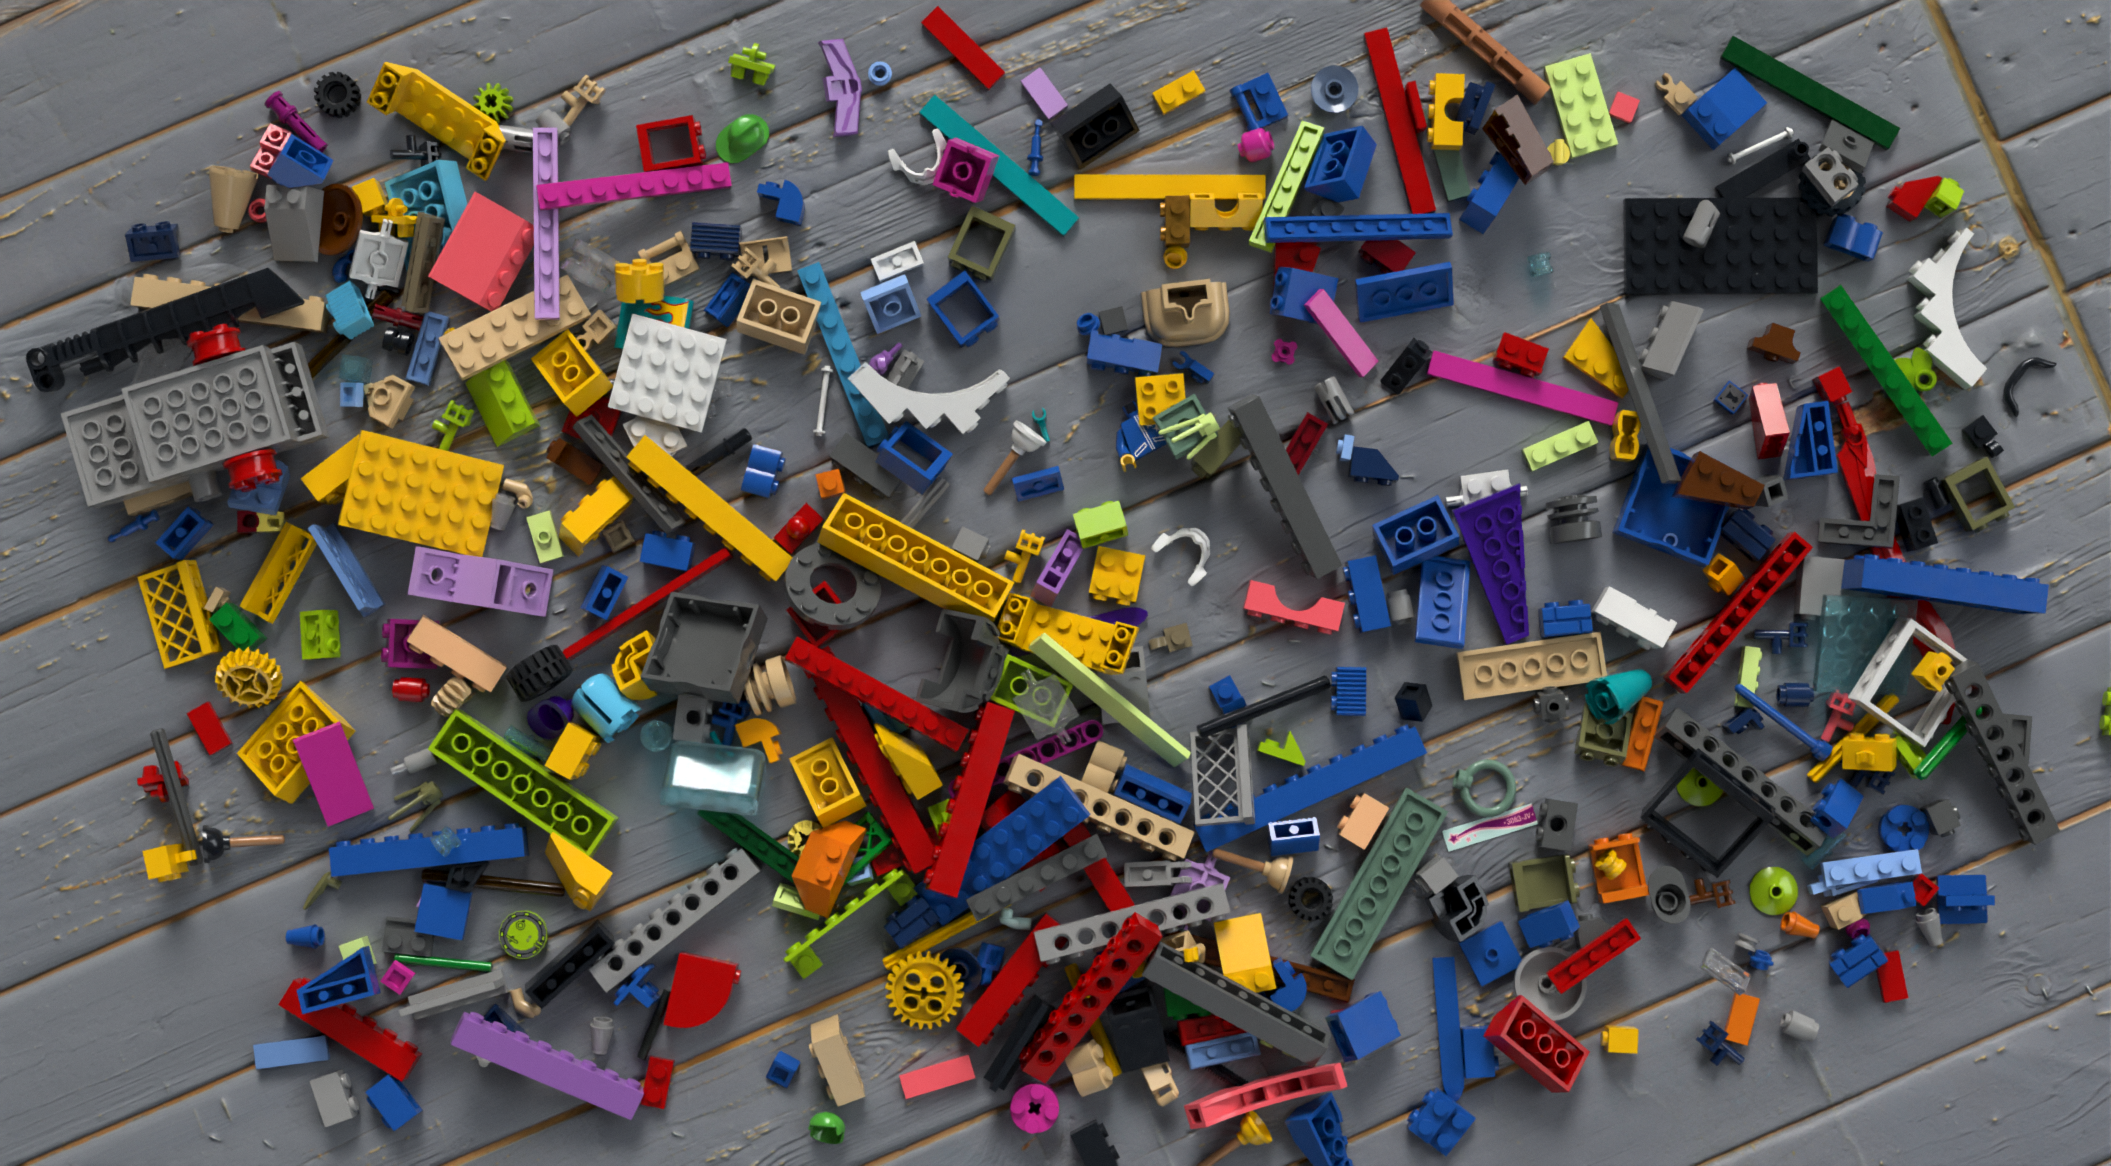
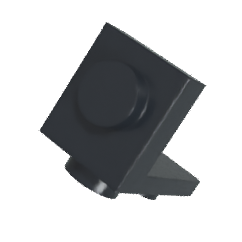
[1380,338,1432,395]

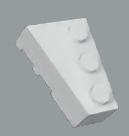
[1591,586,1677,650]

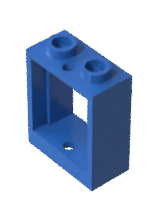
[926,271,1000,348]
[875,421,953,495]

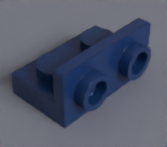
[1454,81,1495,135]
[125,221,181,262]

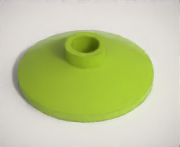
[1676,768,1723,806]
[1749,867,1798,915]

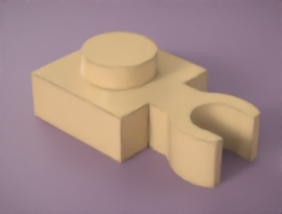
[1654,73,1698,116]
[576,310,617,351]

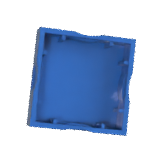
[1612,443,1730,567]

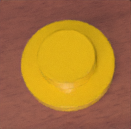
[1163,246,1188,269]

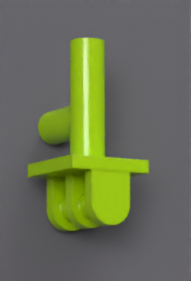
[432,400,474,451]

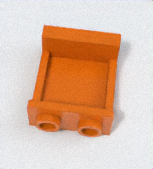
[1588,833,1649,904]

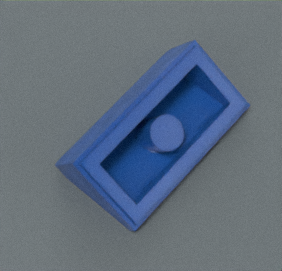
[704,272,750,327]

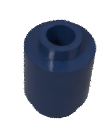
[1776,683,1814,707]

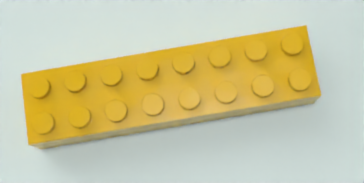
[817,493,1014,623]

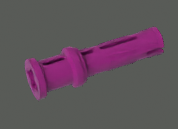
[264,91,328,153]

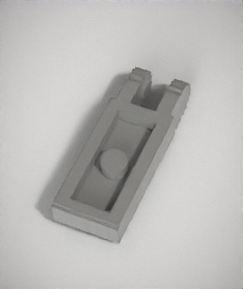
[1124,861,1192,888]

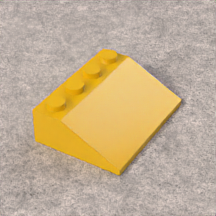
[236,681,356,804]

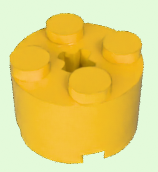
[615,259,664,303]

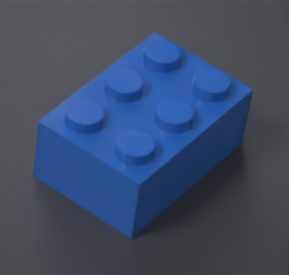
[1372,495,1460,575]

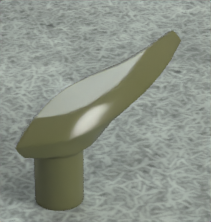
[303,872,342,910]

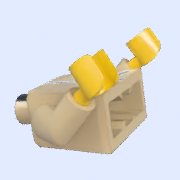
[1133,931,1206,978]

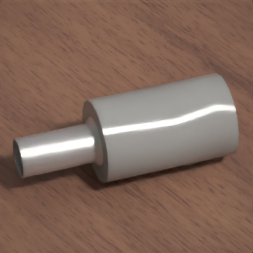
[390,748,439,776]

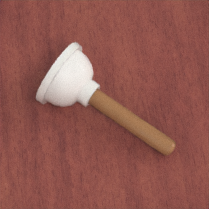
[984,420,1047,495]

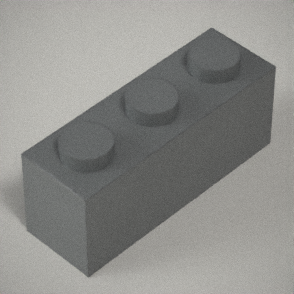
[830,433,902,499]

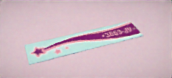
[1442,803,1538,852]

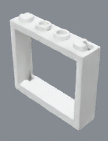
[1848,616,1968,747]

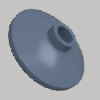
[1311,65,1359,113]

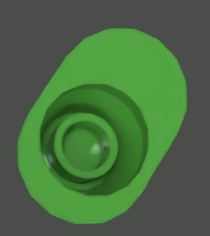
[716,114,769,163]

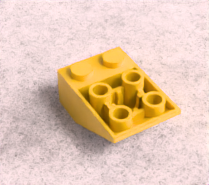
[874,723,943,800]

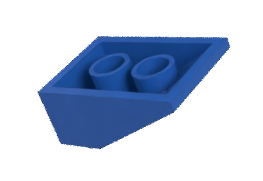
[1681,68,1767,150]

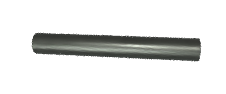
[637,989,671,1060]

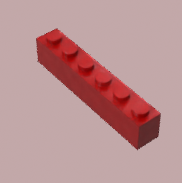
[956,912,1068,1047]
[278,977,422,1082]

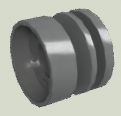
[1546,494,1602,544]

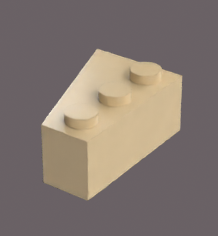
[809,1014,865,1107]

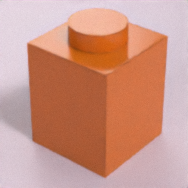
[815,469,847,500]

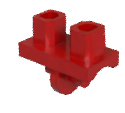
[137,761,189,803]

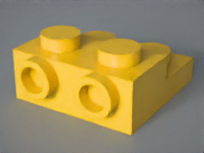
[1089,546,1145,606]

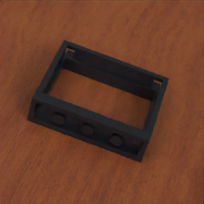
[1640,748,1776,878]

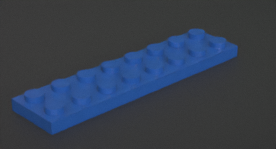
[914,776,1091,926]

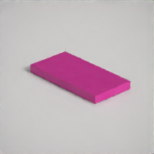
[293,721,374,827]

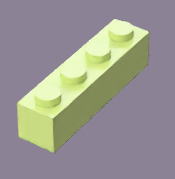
[1734,646,1762,708]

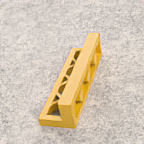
[240,521,317,624]

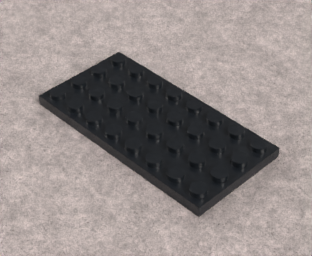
[1623,197,1818,295]

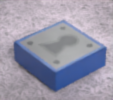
[1714,380,1748,415]

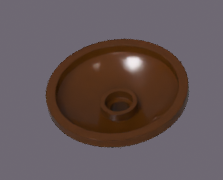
[319,184,363,256]

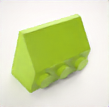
[465,360,540,447]

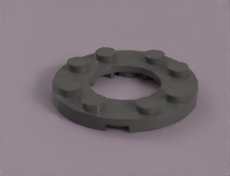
[784,543,881,630]

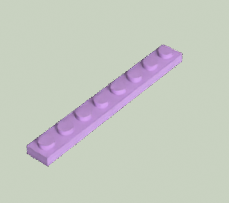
[533,128,560,320]

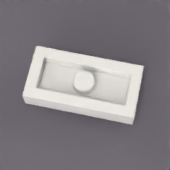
[871,241,924,282]

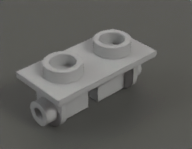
[886,349,925,389]

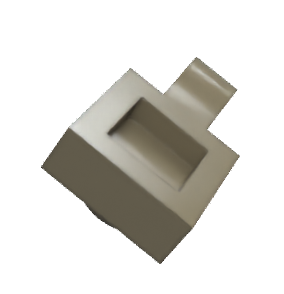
[1148,623,1193,652]

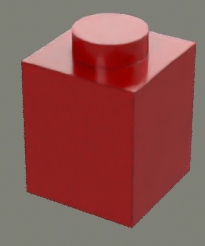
[1812,366,1852,406]

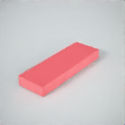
[899,1054,976,1099]

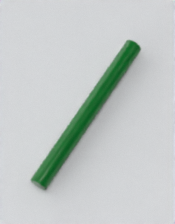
[394,953,492,972]

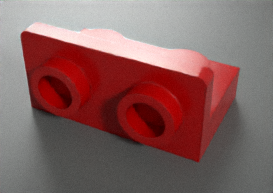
[1493,332,1549,378]

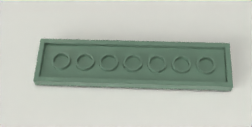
[1310,787,1448,980]

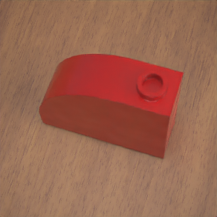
[663,951,741,1028]

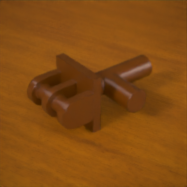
[1689,878,1736,908]

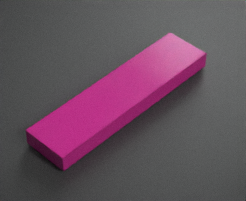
[1304,289,1378,377]

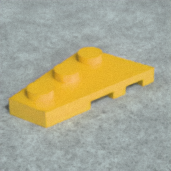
[1563,318,1629,399]

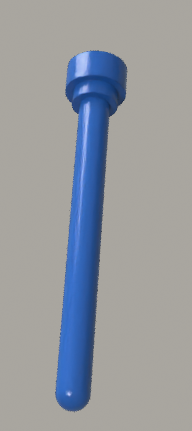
[1734,684,1833,762]

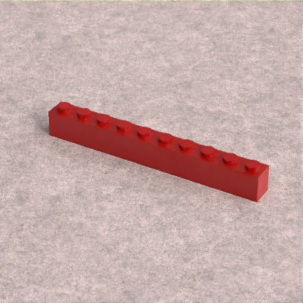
[803,646,935,874]

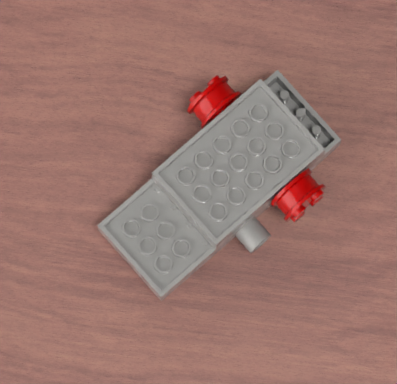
[61,324,329,509]

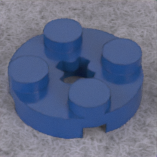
[1878,805,1929,852]

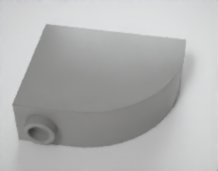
[1793,556,1869,621]

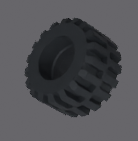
[506,645,573,702]

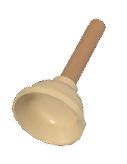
[1212,848,1293,894]

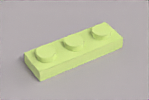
[1522,421,1598,472]

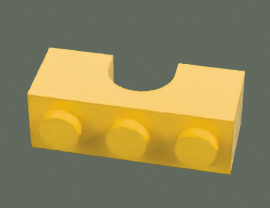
[1427,73,1465,151]
[1189,193,1263,231]

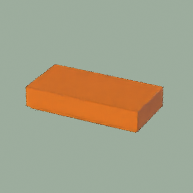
[1724,992,1760,1046]

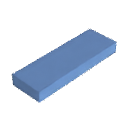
[405,311,450,386]
[1184,1032,1261,1070]
[253,1035,330,1069]

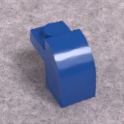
[757,180,805,226]
[1269,957,1307,1012]

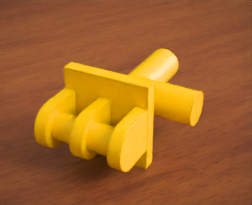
[1004,529,1045,583]

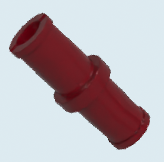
[372,303,423,331]

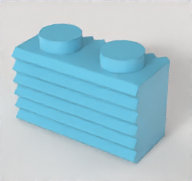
[325,280,374,339]

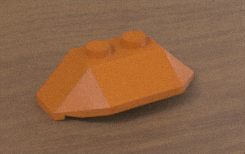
[792,820,867,918]

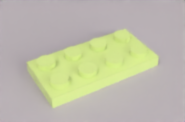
[1543,53,1618,159]

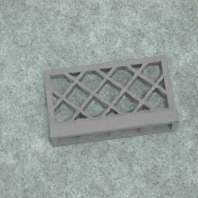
[1190,724,1255,827]
[399,969,509,1020]

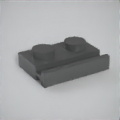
[382,916,434,957]

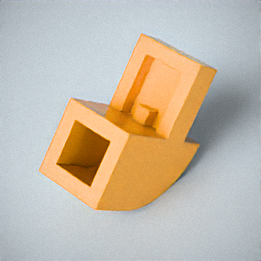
[735,718,783,763]

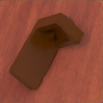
[546,438,603,485]

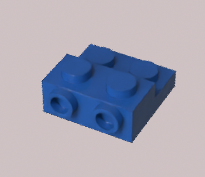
[1407,1087,1476,1156]

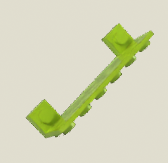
[783,869,917,979]

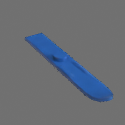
[1432,956,1464,1101]

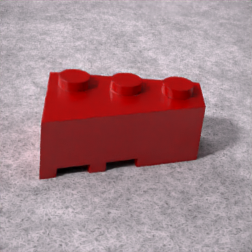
[1273,242,1321,320]

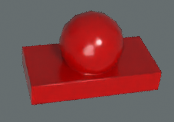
[773,503,824,554]

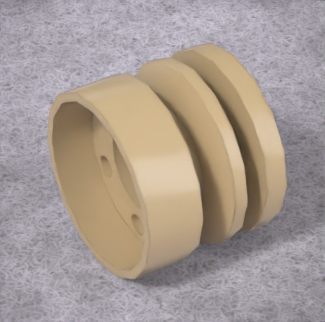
[744,655,796,716]

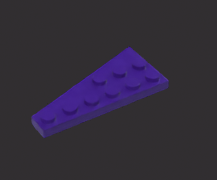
[1452,483,1529,644]

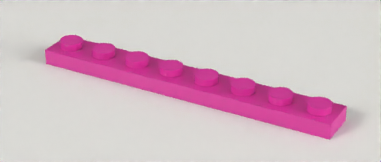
[536,163,732,211]

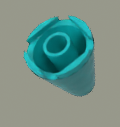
[1585,669,1652,724]

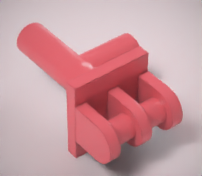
[1821,688,1856,742]

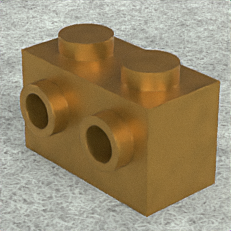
[1160,195,1190,248]

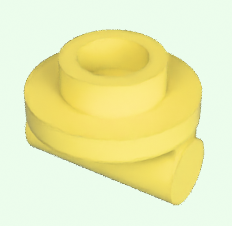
[1547,139,1570,166]

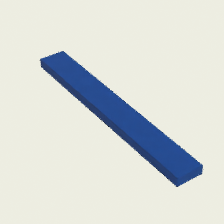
[1263,213,1453,243]

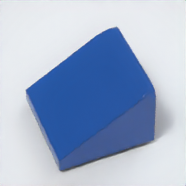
[766,1051,800,1088]

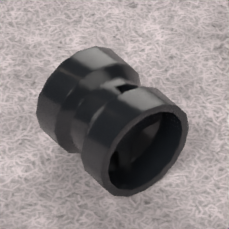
[382,326,414,356]

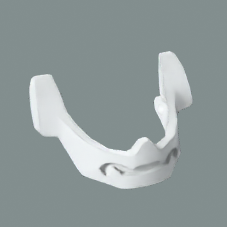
[888,128,947,185]
[1151,528,1210,586]

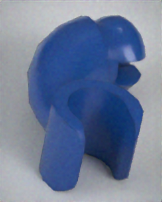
[332,250,355,283]

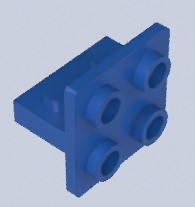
[1936,875,1995,924]
[613,963,661,1008]

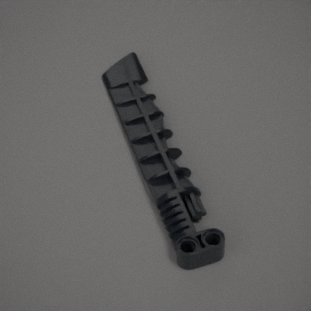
[26,268,305,392]

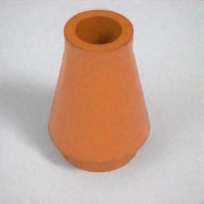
[1780,911,1820,939]

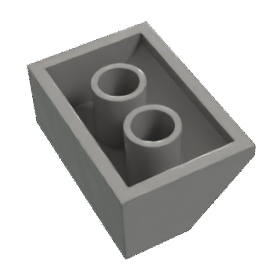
[1638,301,1704,381]

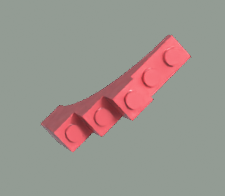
[1184,1062,1347,1129]

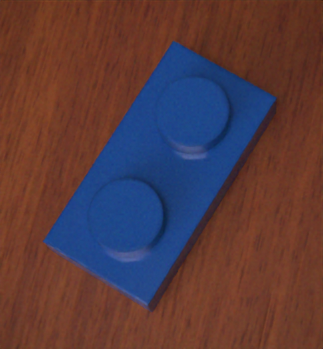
[1012,466,1064,502]

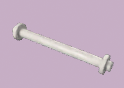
[1727,127,1794,164]
[813,366,833,436]

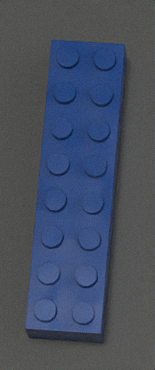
[1841,554,2049,615]

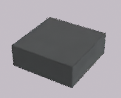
[1099,306,1128,335]

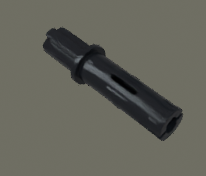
[686,428,752,477]

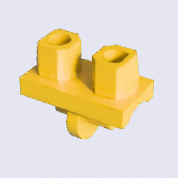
[371,198,417,238]

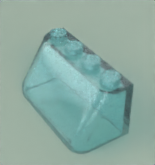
[660,741,766,816]

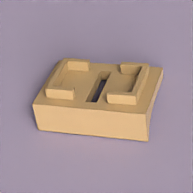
[739,236,792,277]

